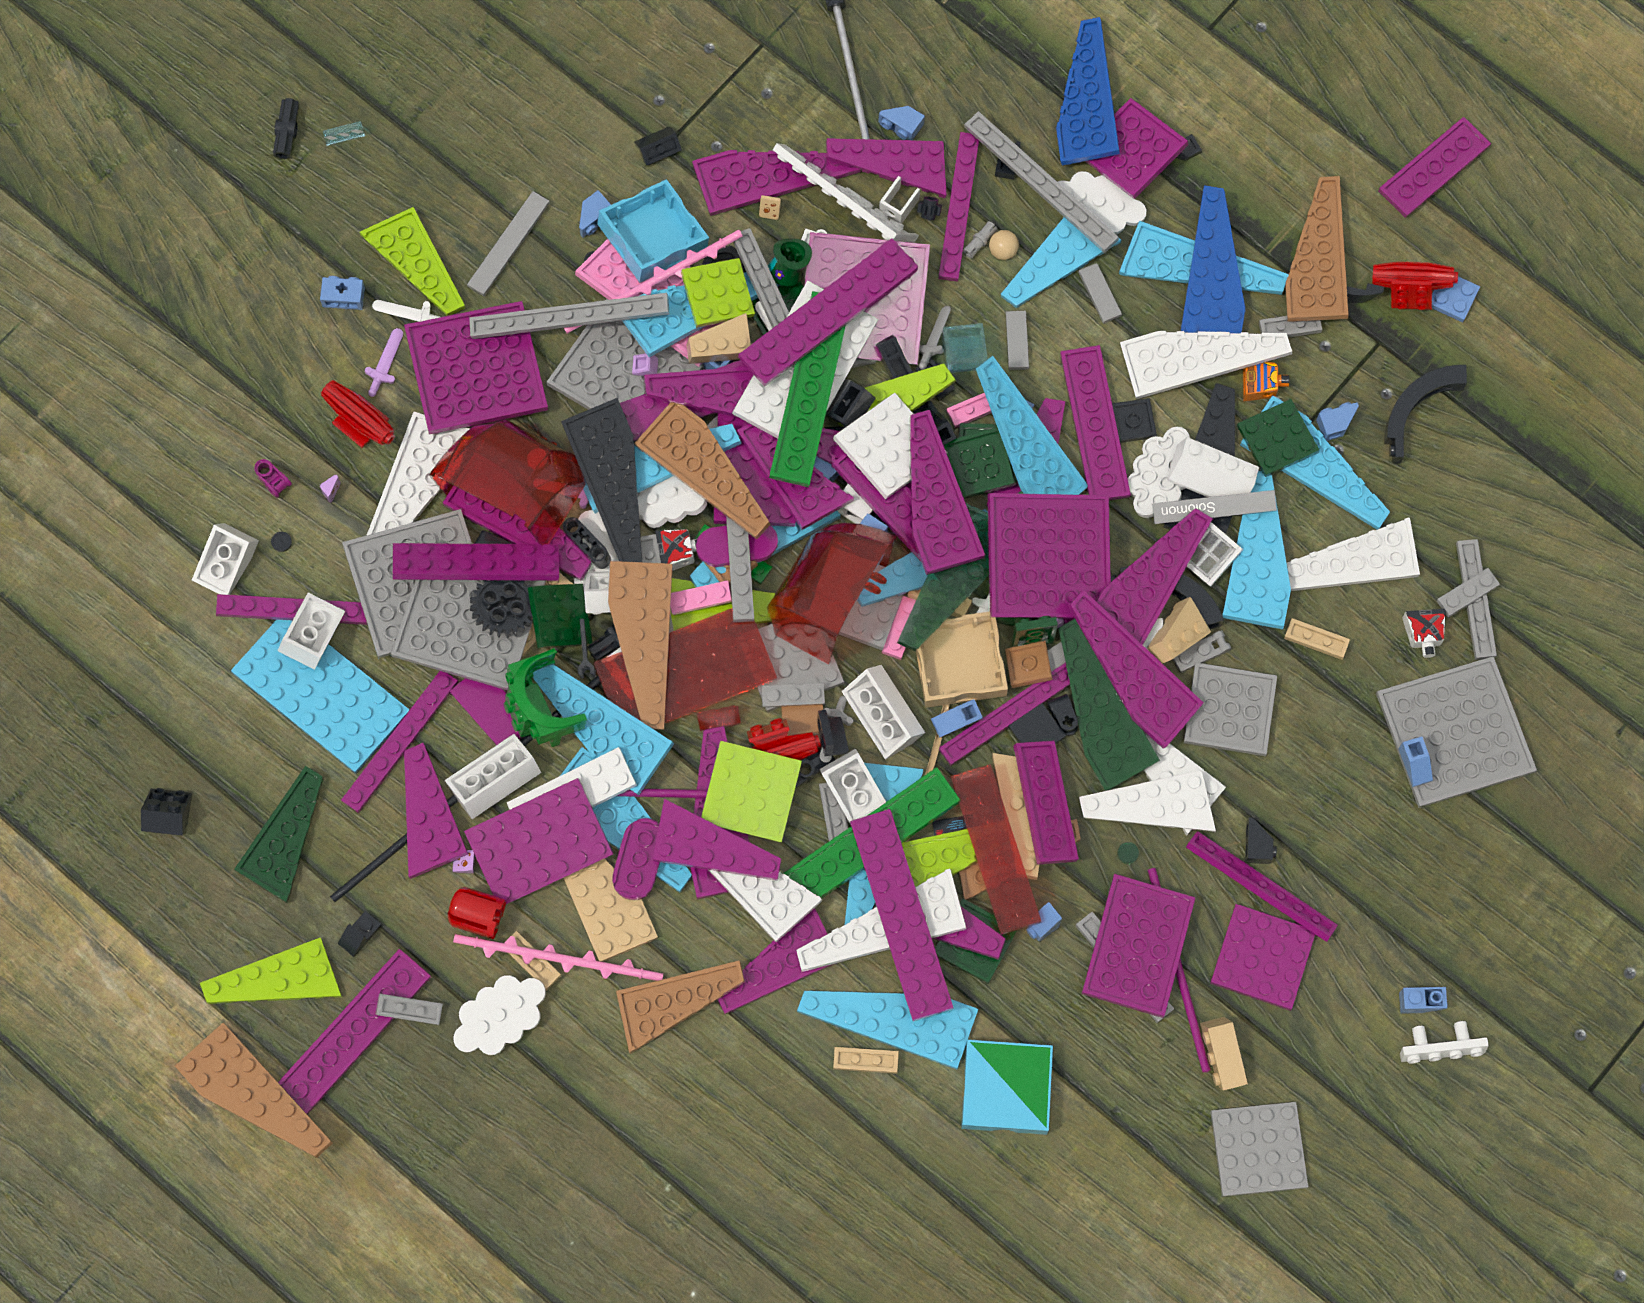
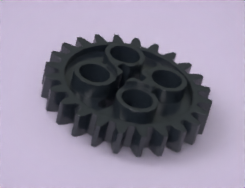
[470,580,533,638]

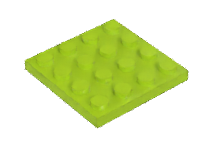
[701,741,802,843]

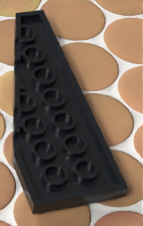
[1163,383,1235,548]
[561,398,643,562]

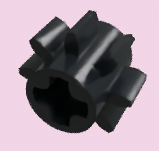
[917,196,942,220]

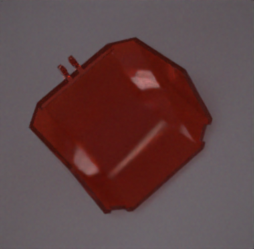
[429,420,586,546]
[767,523,896,665]

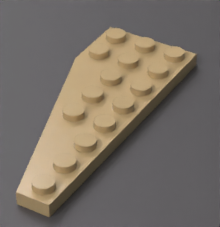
[564,858,658,962]

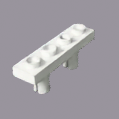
[1400,1021,1489,1064]

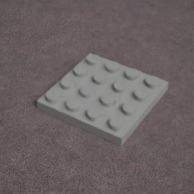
[805,548,903,650]
[737,610,844,713]
[1184,662,1277,756]
[1211,1102,1308,1197]

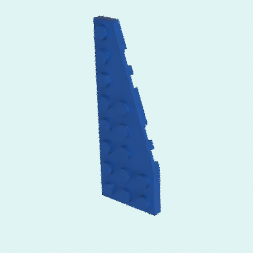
[1056,17,1120,166]
[1180,185,1245,334]

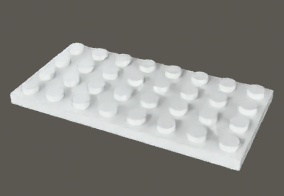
[732,281,878,439]

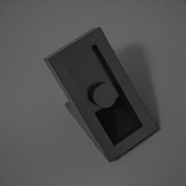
[338,911,382,957]

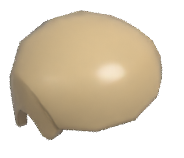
[989,230,1019,260]

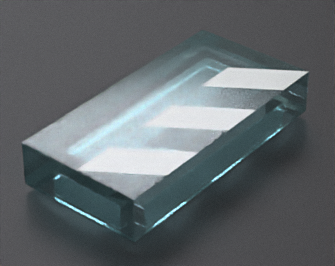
[323,121,365,146]

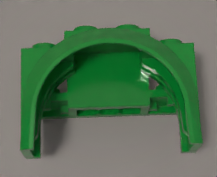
[503,648,587,747]

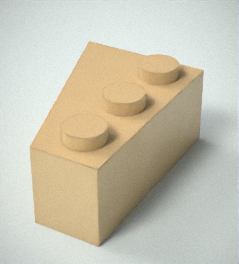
[686,313,751,364]
[1147,597,1211,664]
[1200,1017,1248,1091]

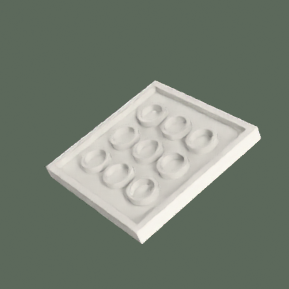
[833,393,947,499]

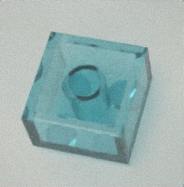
[942,323,988,373]

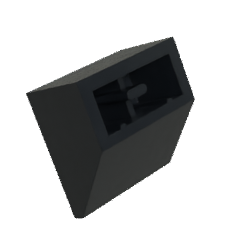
[826,379,876,427]
[141,788,192,836]

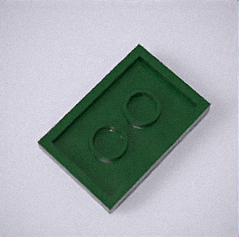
[1012,616,1058,647]

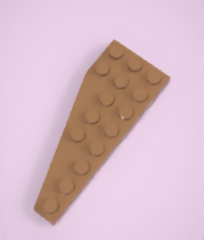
[1286,176,1348,322]
[634,402,770,539]
[608,561,673,730]
[175,1023,333,1158]

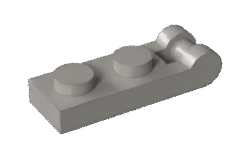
[1172,630,1232,674]

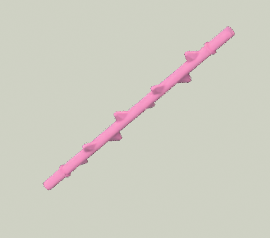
[564,230,743,334]
[453,934,663,981]

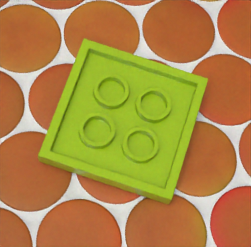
[681,258,755,328]

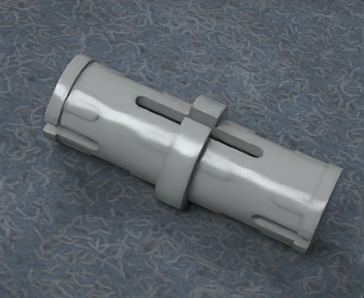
[963,221,997,258]

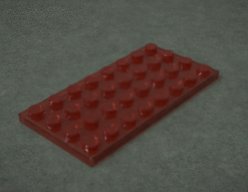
[594,608,778,723]

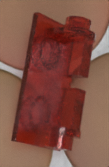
[697,704,741,731]

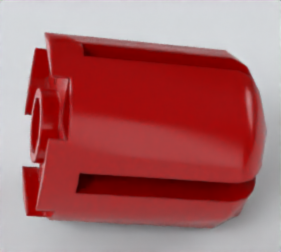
[447,887,506,939]

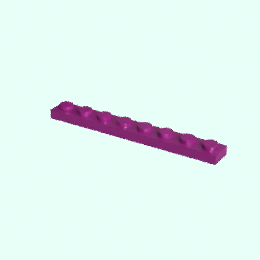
[938,132,979,282]
[216,594,367,625]
[939,662,1070,766]
[341,671,458,814]
[1186,831,1338,942]

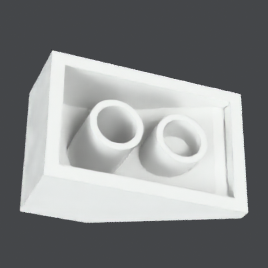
[192,523,259,595]
[278,593,345,670]
[820,749,886,822]

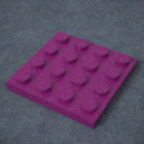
[1085,98,1189,199]
[1210,904,1315,1011]

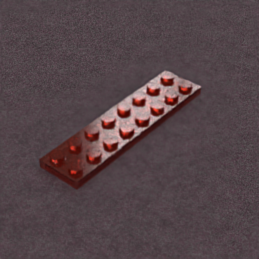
[951,764,1041,935]

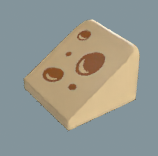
[759,195,781,220]

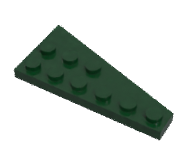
[234,766,324,903]

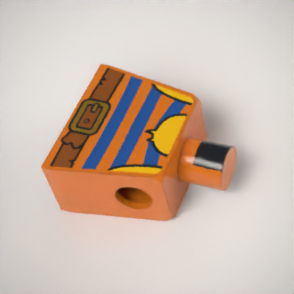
[1243,362,1289,401]

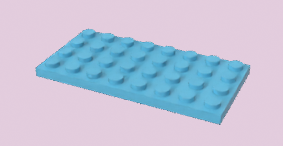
[231,620,409,774]

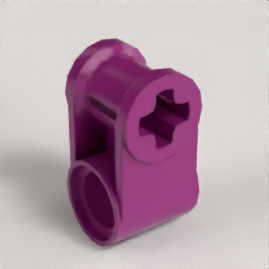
[254,459,292,498]

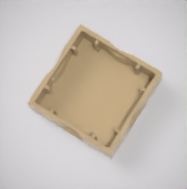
[912,611,1008,708]

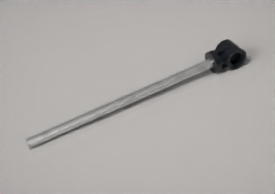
[825,0,870,139]

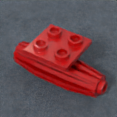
[1372,261,1458,310]
[321,380,395,448]
[747,718,821,761]

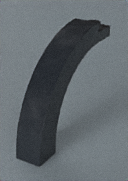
[876,335,956,445]
[1384,365,1467,464]
[1111,566,1224,629]

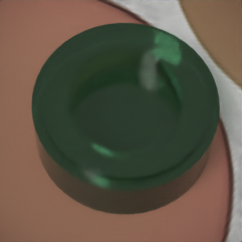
[1117,842,1139,864]

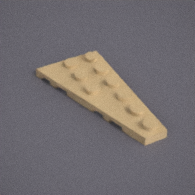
[992,753,1039,880]

